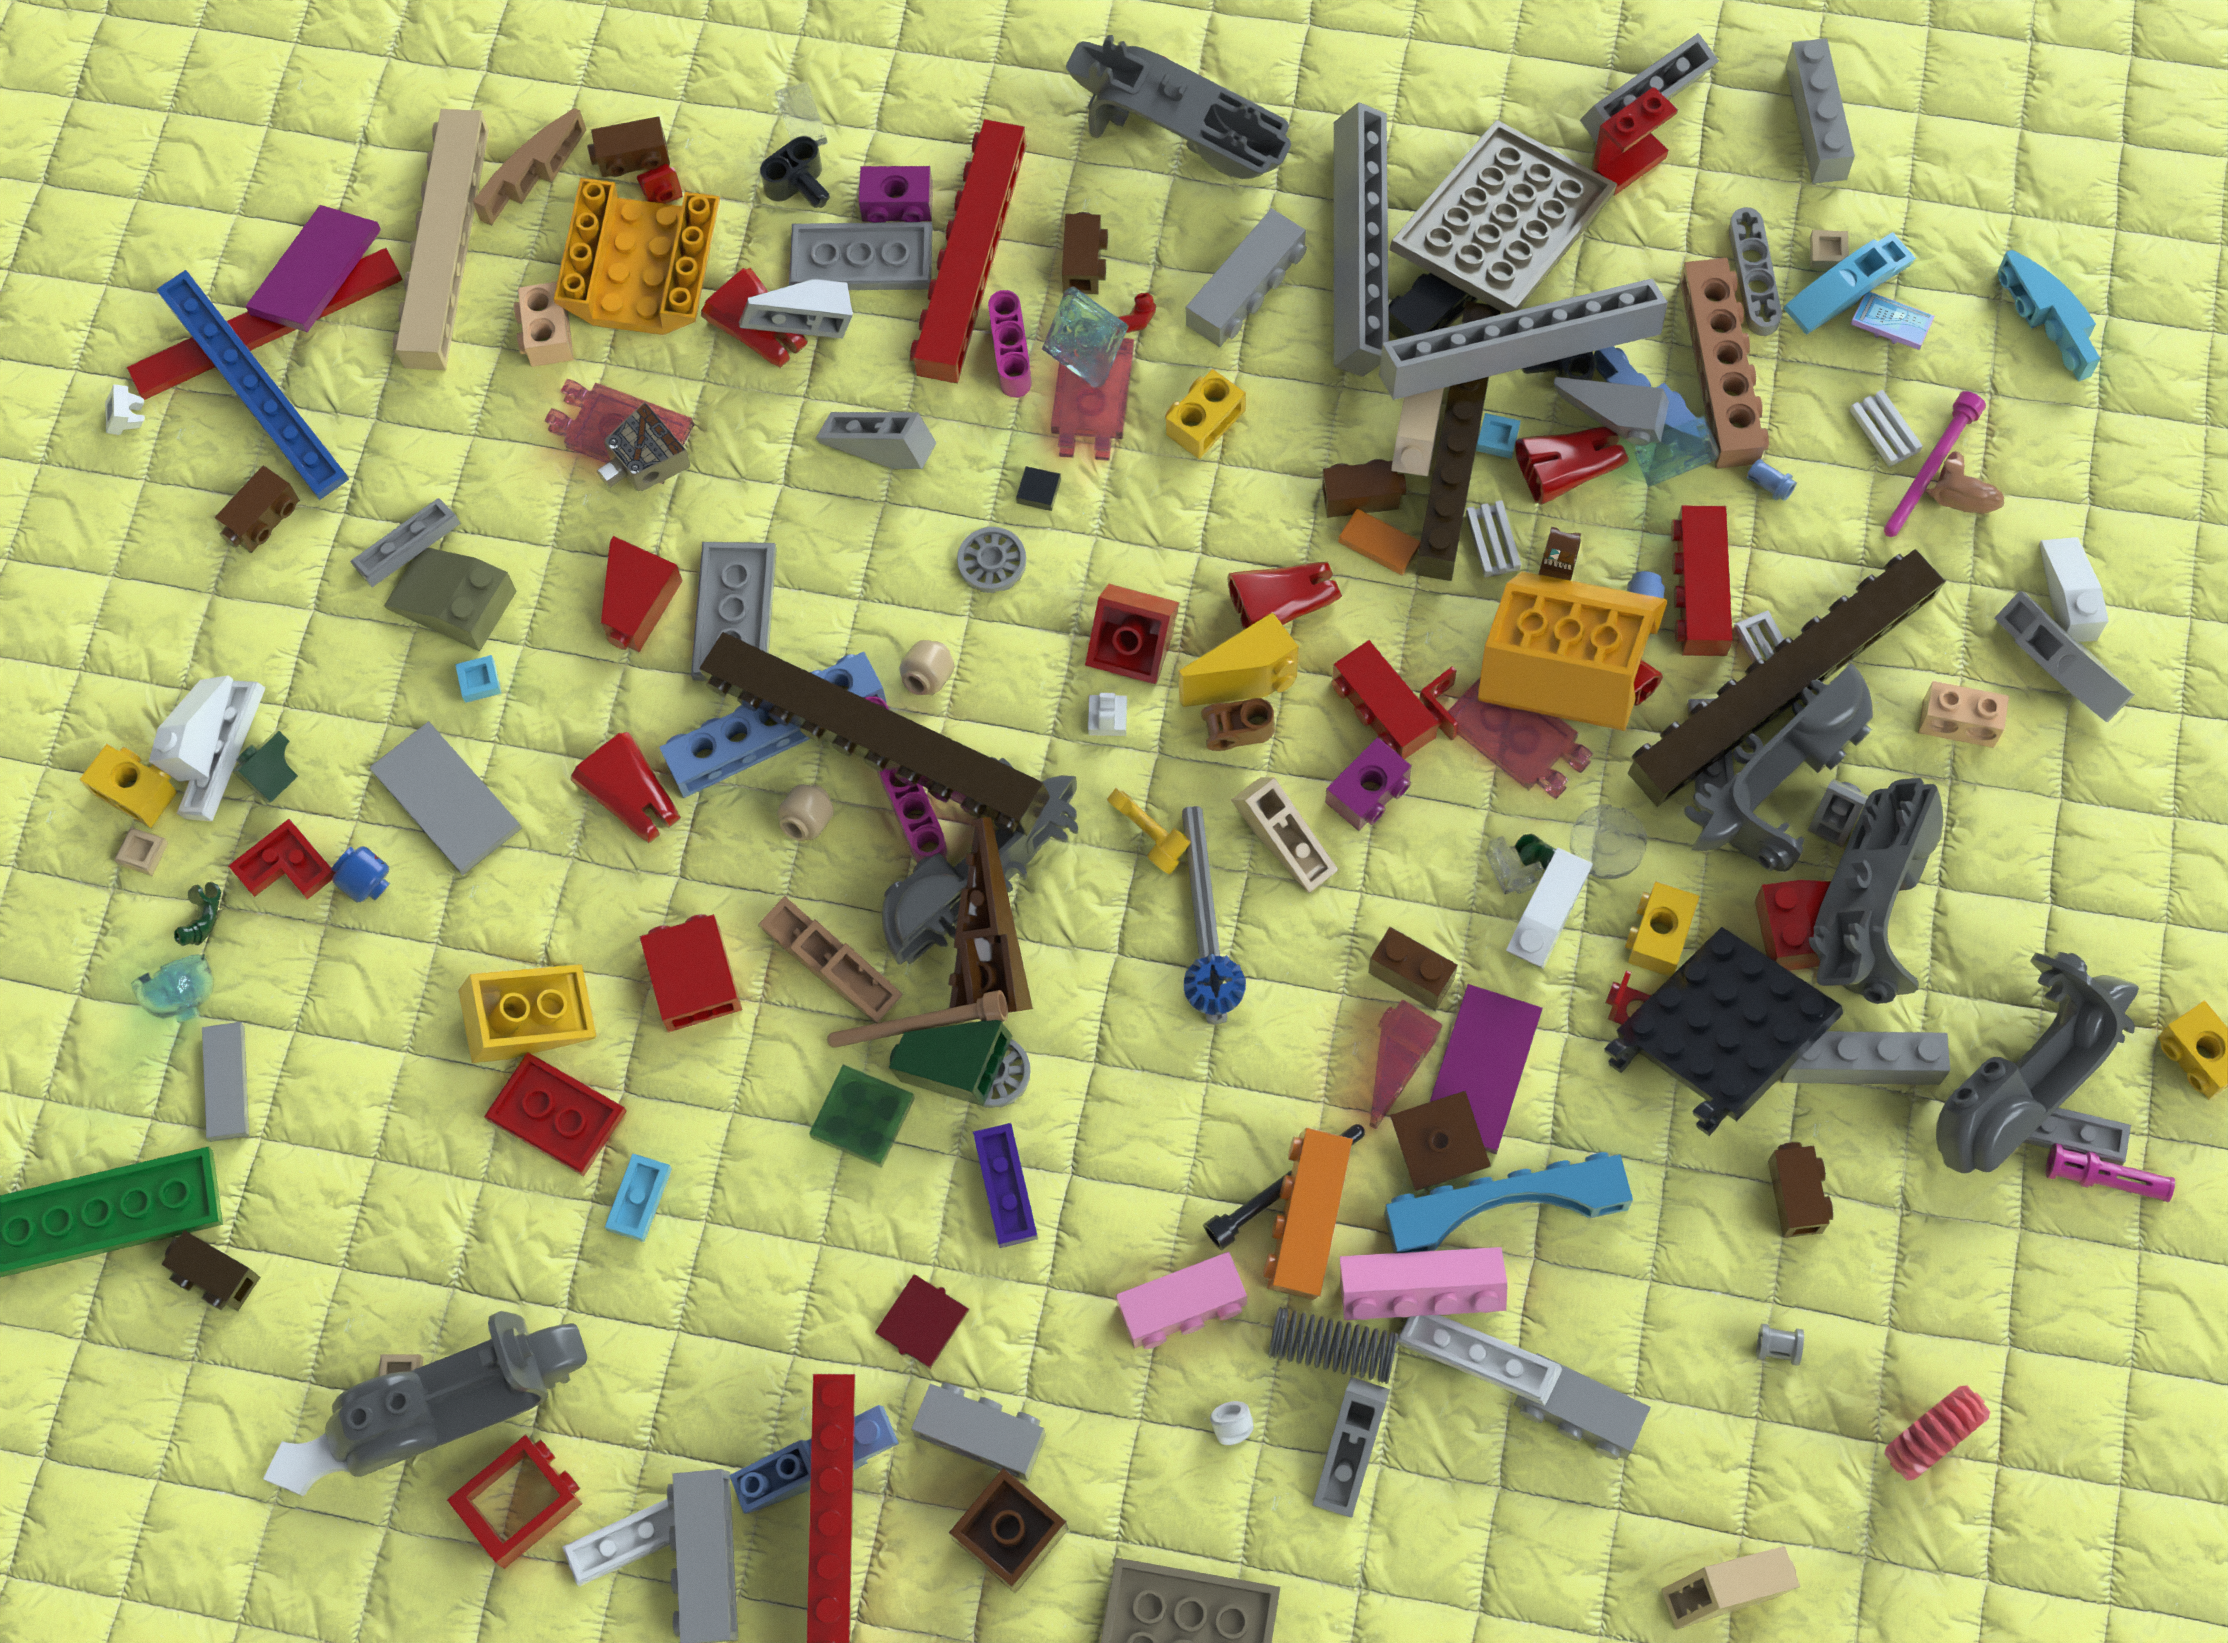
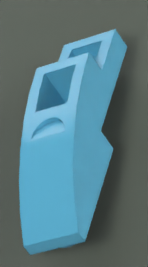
[1783,232,1916,335]
[1998,250,2101,382]

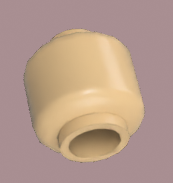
[899,640,955,695]
[777,784,834,841]

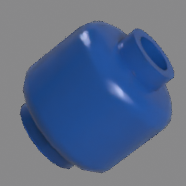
[331,846,390,902]

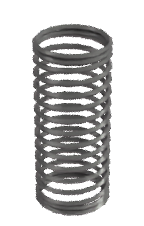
[1268,1307,1398,1384]

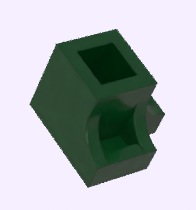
[232,731,298,803]

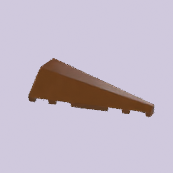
[947,817,1033,1013]

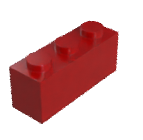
[1331,640,1439,760]

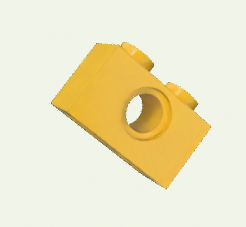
[79,744,178,828]
[1625,881,1700,977]
[2157,1000,2228,1100]

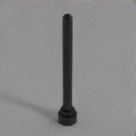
[1203,1124,1365,1250]

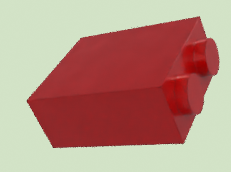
[639,914,743,1033]

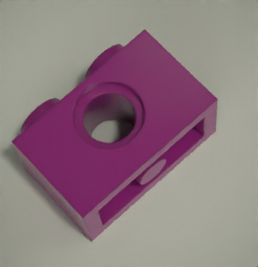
[859,166,933,223]
[1325,737,1412,831]

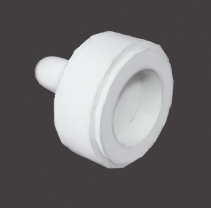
[1210,1401,1254,1446]

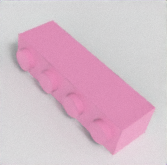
[1340,1247,1507,1320]

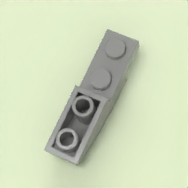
[1994,591,2135,722]

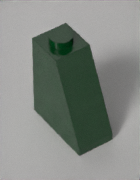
[889,1020,1013,1106]

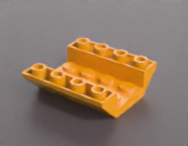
[553,178,720,335]
[1478,571,1667,731]

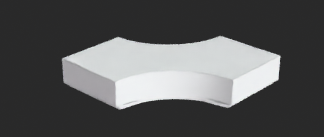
[263,1433,350,1496]

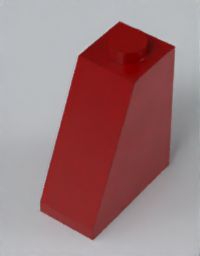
[601,536,683,652]

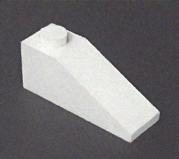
[2039,537,2109,642]
[149,675,233,782]
[1506,848,1593,969]

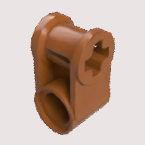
[1201,698,1275,751]

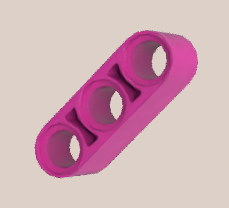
[988,290,1032,398]

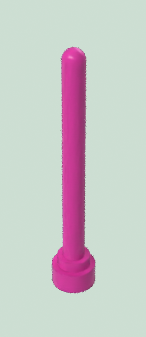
[1884,391,1986,537]

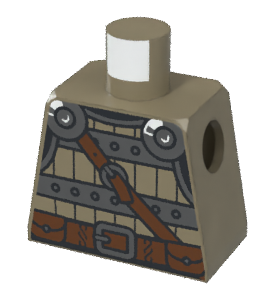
[597,402,691,491]

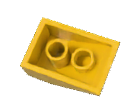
[1179,612,1299,707]
[458,964,596,1063]

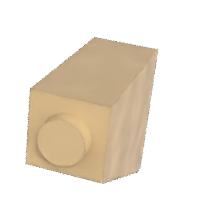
[1391,388,1444,476]
[1661,1546,1800,1630]

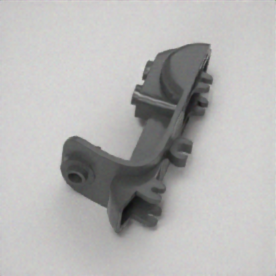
[1066,35,1291,179]
[1684,663,1873,872]
[882,756,1078,965]
[1809,778,1943,1004]
[1936,952,2139,1174]
[325,1311,587,1477]

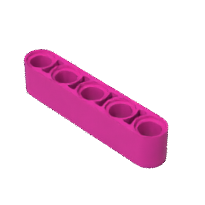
[865,696,948,863]

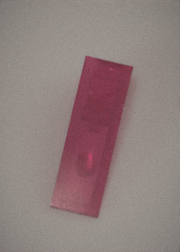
[1370,999,1442,1129]

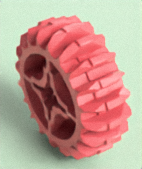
[1884,1385,1990,1481]

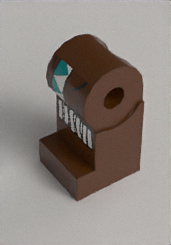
[1538,527,1581,581]

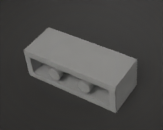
[1514,1353,1651,1460]
[911,1382,1046,1481]

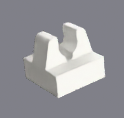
[105,384,145,435]
[1088,693,1127,736]

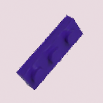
[973,1123,1038,1248]

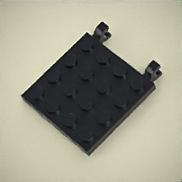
[1604,927,1843,1136]

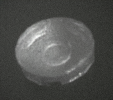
[1570,804,1647,880]

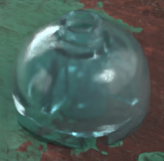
[131,954,214,1023]

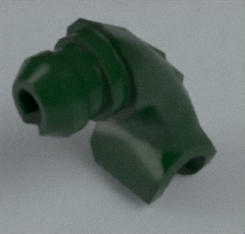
[1514,834,1556,870]
[174,882,221,946]

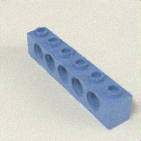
[659,651,887,798]

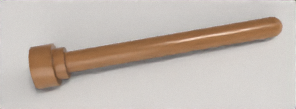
[827,990,1008,1048]

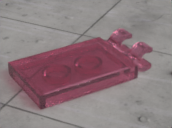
[1051,333,1134,461]
[545,379,694,484]
[1448,678,1593,800]

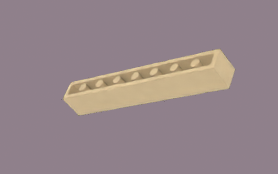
[393,108,489,371]

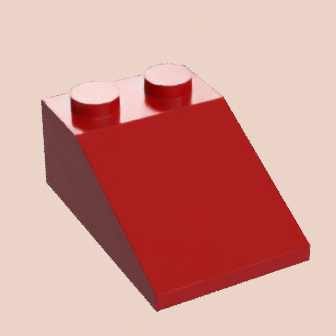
[1755,880,1831,970]

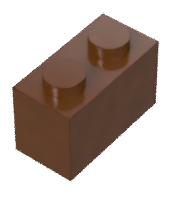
[1368,927,1458,1011]

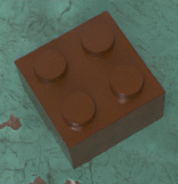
[949,1468,1069,1594]

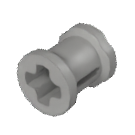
[1756,1324,1804,1366]

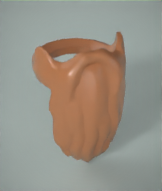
[1924,451,2004,514]

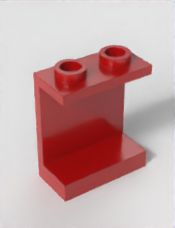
[1592,87,1678,196]

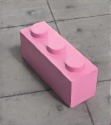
[1116,1252,1247,1349]

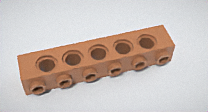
[1680,258,1769,469]

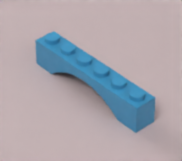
[1384,1152,1633,1253]

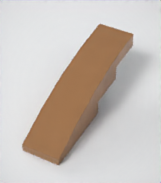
[473,108,586,226]
[758,896,903,1023]

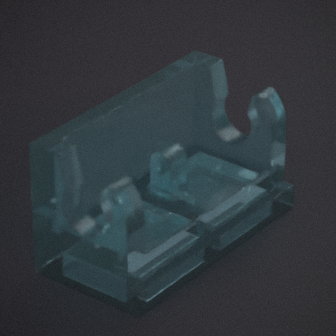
[1635,415,1720,487]

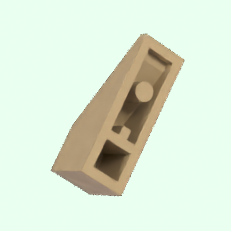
[1231,777,1338,893]

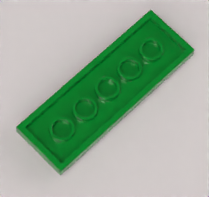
[0,1146,223,1278]

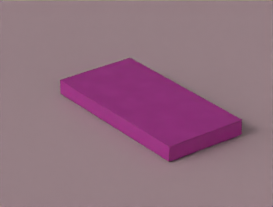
[245,205,381,333]
[1430,984,1543,1155]

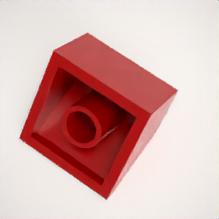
[1085,584,1180,684]

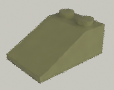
[384,548,517,651]

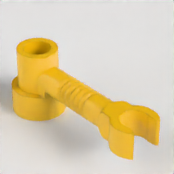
[1107,788,1191,875]

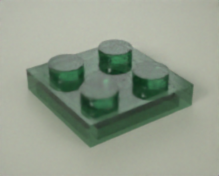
[809,1064,915,1168]

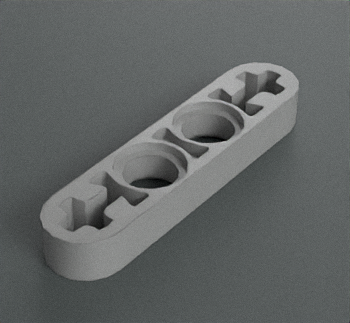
[1729,207,1782,336]

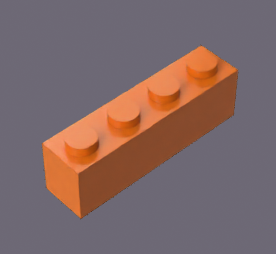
[1263,1128,1353,1300]

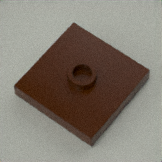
[1390,1090,1491,1191]

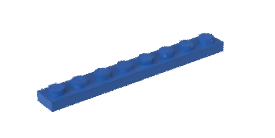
[156,270,349,500]

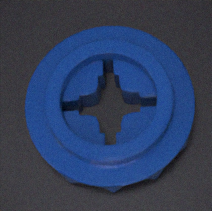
[1183,953,1246,1015]

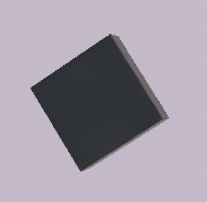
[1016,466,1061,511]

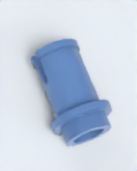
[1747,459,1797,501]

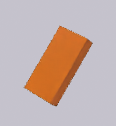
[1338,509,1421,576]

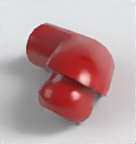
[1110,293,1156,336]

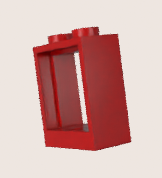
[447,1434,582,1569]

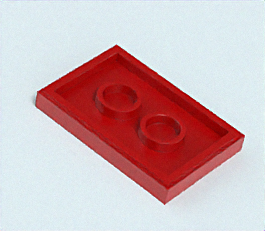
[484,1052,627,1177]

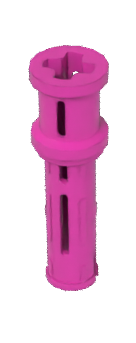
[2045,1143,2175,1202]

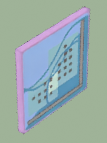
[1851,291,1935,350]

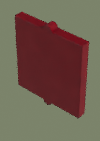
[875,1274,969,1369]

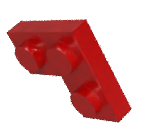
[228,819,335,900]

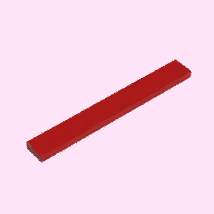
[127,248,403,400]

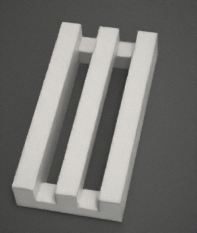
[1850,390,1922,467]
[1466,500,1521,578]
[1733,610,1784,663]

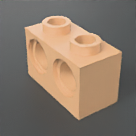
[514,282,574,367]
[1918,681,2009,748]

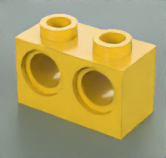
[1165,368,1246,459]

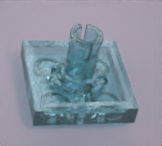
[1042,286,1129,388]

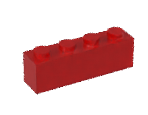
[1671,505,1733,656]

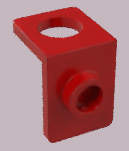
[637,164,683,204]
[1419,666,1458,740]
[1605,970,1651,1025]

